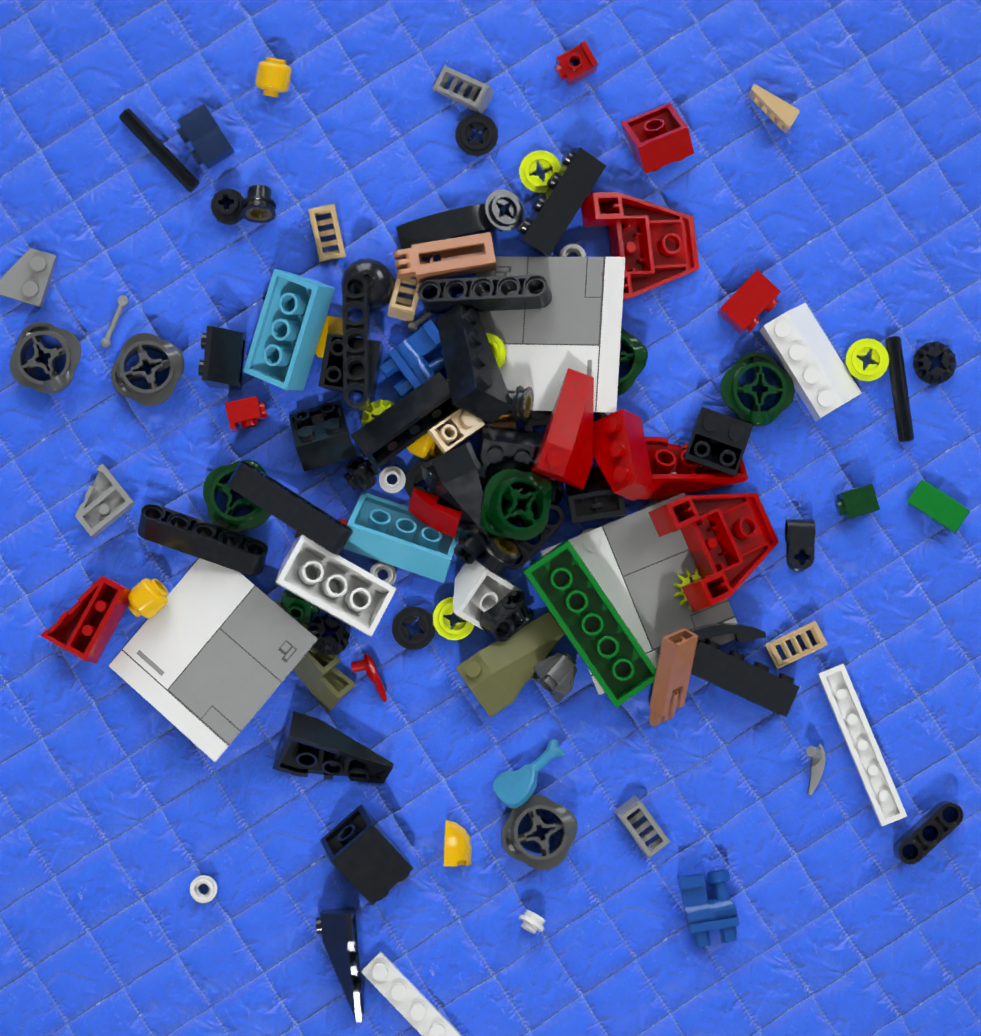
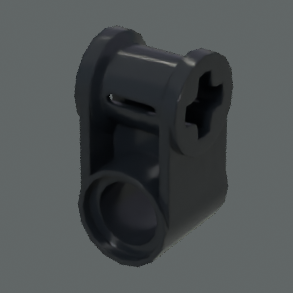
[785,519,815,572]
[480,591,534,642]

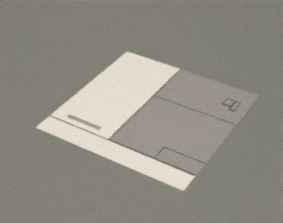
[475,257,625,413]
[541,493,738,695]
[109,558,317,762]

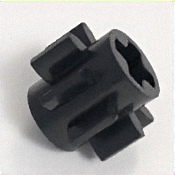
[344,457,379,491]

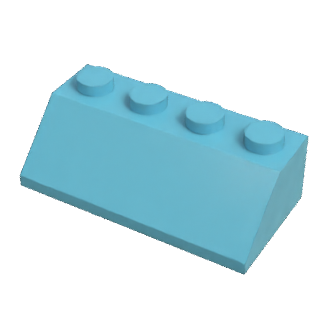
[243,269,335,390]
[343,491,463,583]

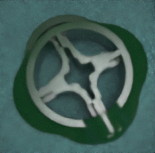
[617,327,648,396]
[720,352,795,427]
[203,460,271,533]
[480,469,553,540]

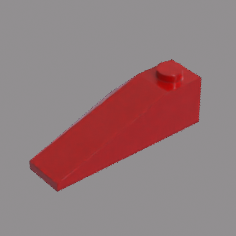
[531,368,594,490]
[638,437,748,499]

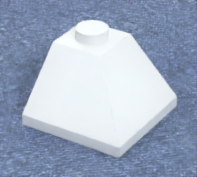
[453,560,522,630]

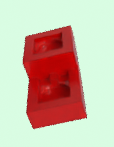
[408,488,462,538]

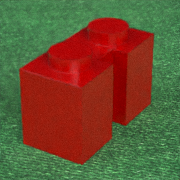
[717,269,781,335]

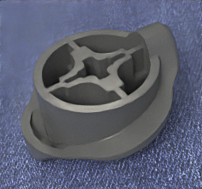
[10,322,81,394]
[111,333,184,406]
[501,795,578,870]

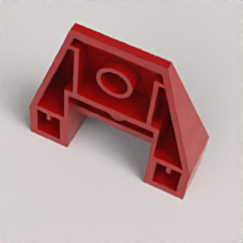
[581,192,699,302]
[648,493,779,612]

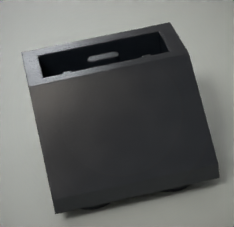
[198,326,246,390]
[319,333,384,399]
[289,400,356,472]
[684,407,753,476]
[564,466,626,525]

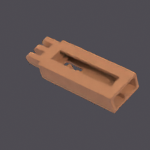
[393,232,497,282]
[649,628,698,727]

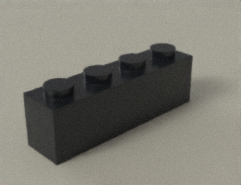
[517,147,607,257]
[351,372,460,469]
[691,639,800,717]

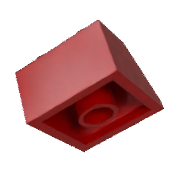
[621,103,695,174]

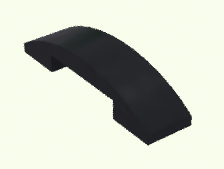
[396,203,503,249]
[655,623,766,659]

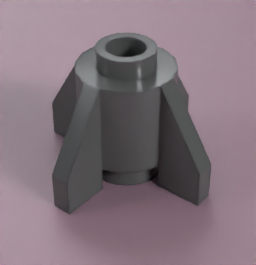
[531,653,577,703]

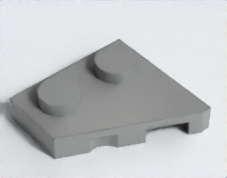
[0,248,58,308]
[75,463,136,538]

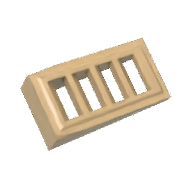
[748,84,800,134]
[308,203,346,262]
[387,268,424,322]
[765,621,828,669]

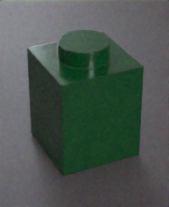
[835,484,880,521]

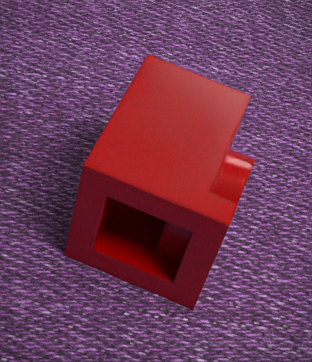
[554,41,598,86]
[225,396,268,432]

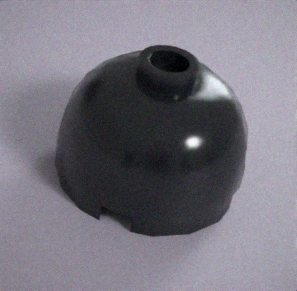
[341,258,394,313]

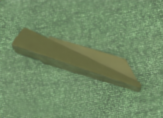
[275,601,356,712]

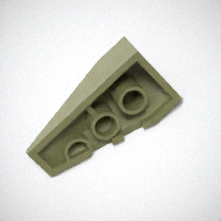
[455,612,565,718]

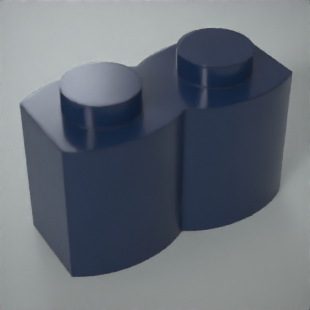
[177,104,235,169]

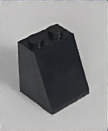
[320,804,414,905]

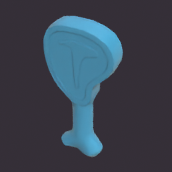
[493,739,565,809]

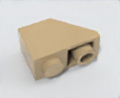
[427,409,485,453]

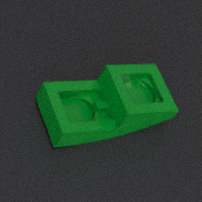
[907,480,970,534]

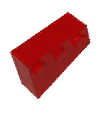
[593,409,655,501]
[40,576,131,664]

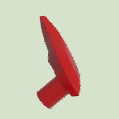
[351,653,387,702]

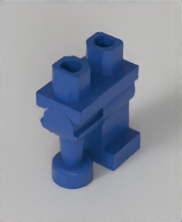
[379,319,445,399]
[677,869,739,947]

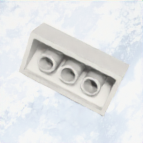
[760,303,862,421]
[275,535,396,637]

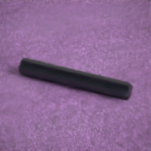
[119,108,199,192]
[885,336,914,442]

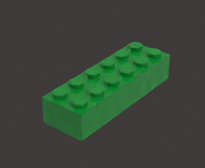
[522,540,656,708]

